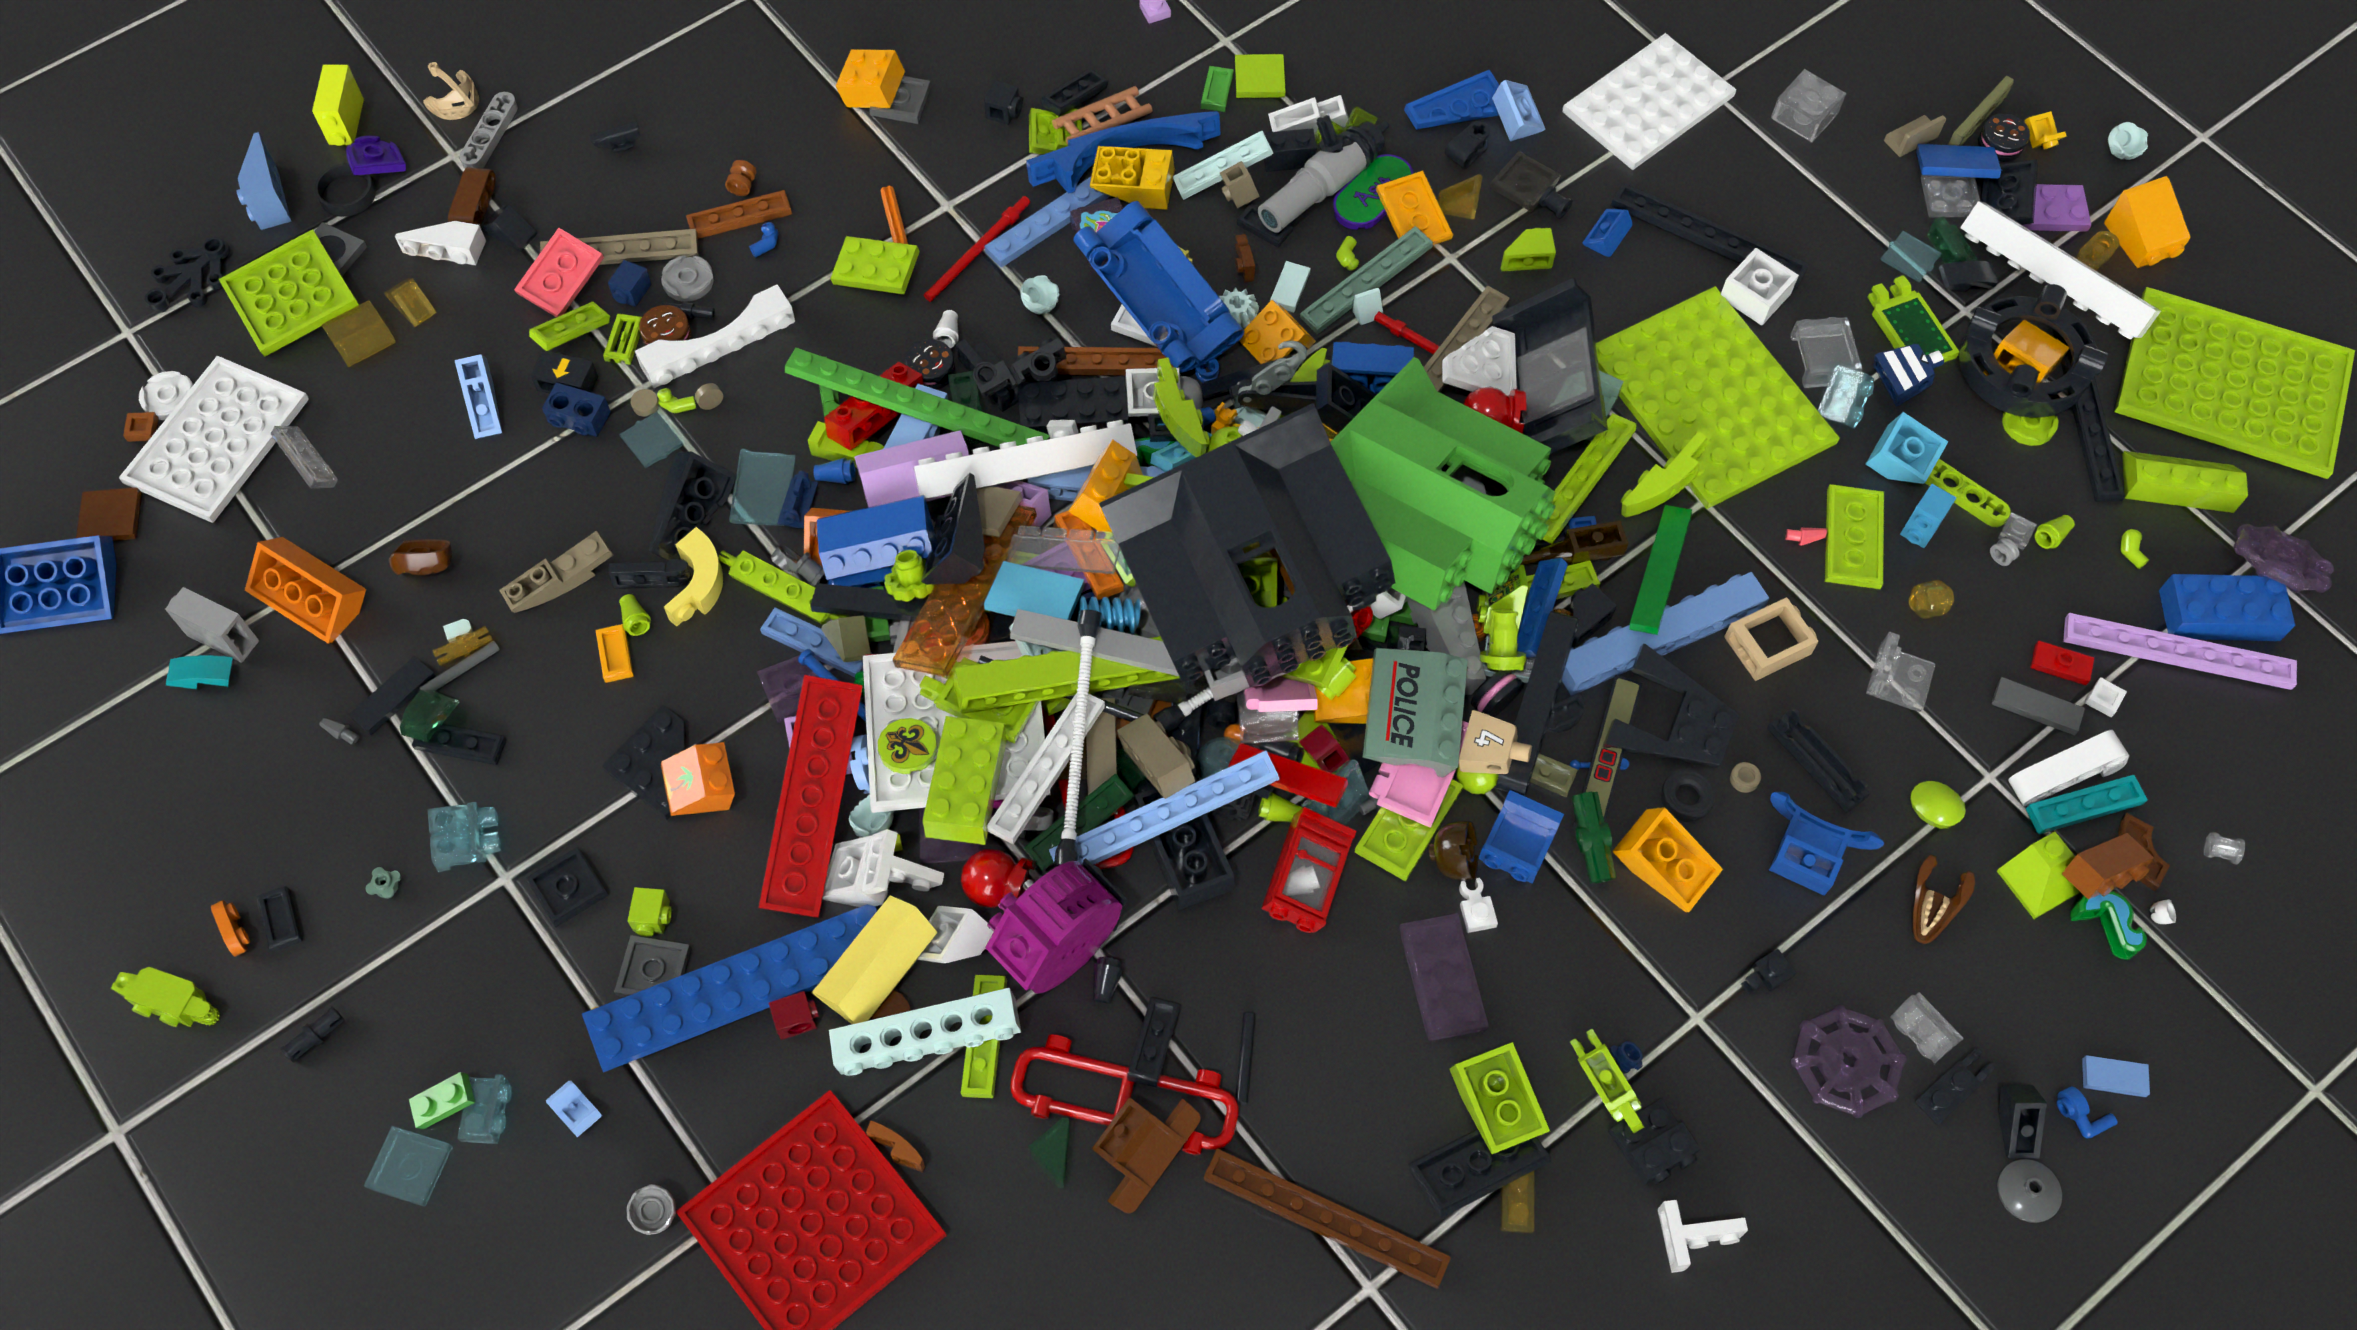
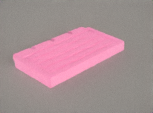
[1244,676,1317,712]
[1369,721,1469,828]

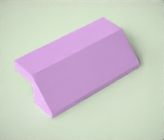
[854,430,969,507]

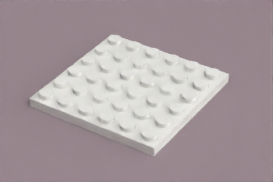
[863,641,1050,813]

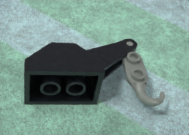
[1238,341,1377,440]

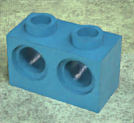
[1900,484,1957,548]

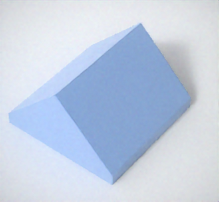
[1492,80,1545,142]

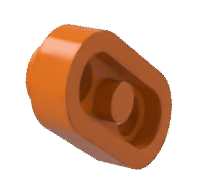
[211,900,250,957]

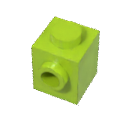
[628,887,672,937]

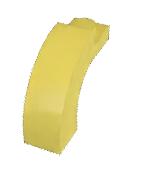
[664,527,723,627]

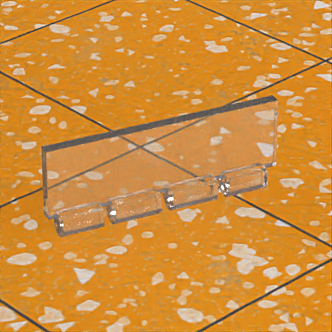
[1006,525,1120,574]

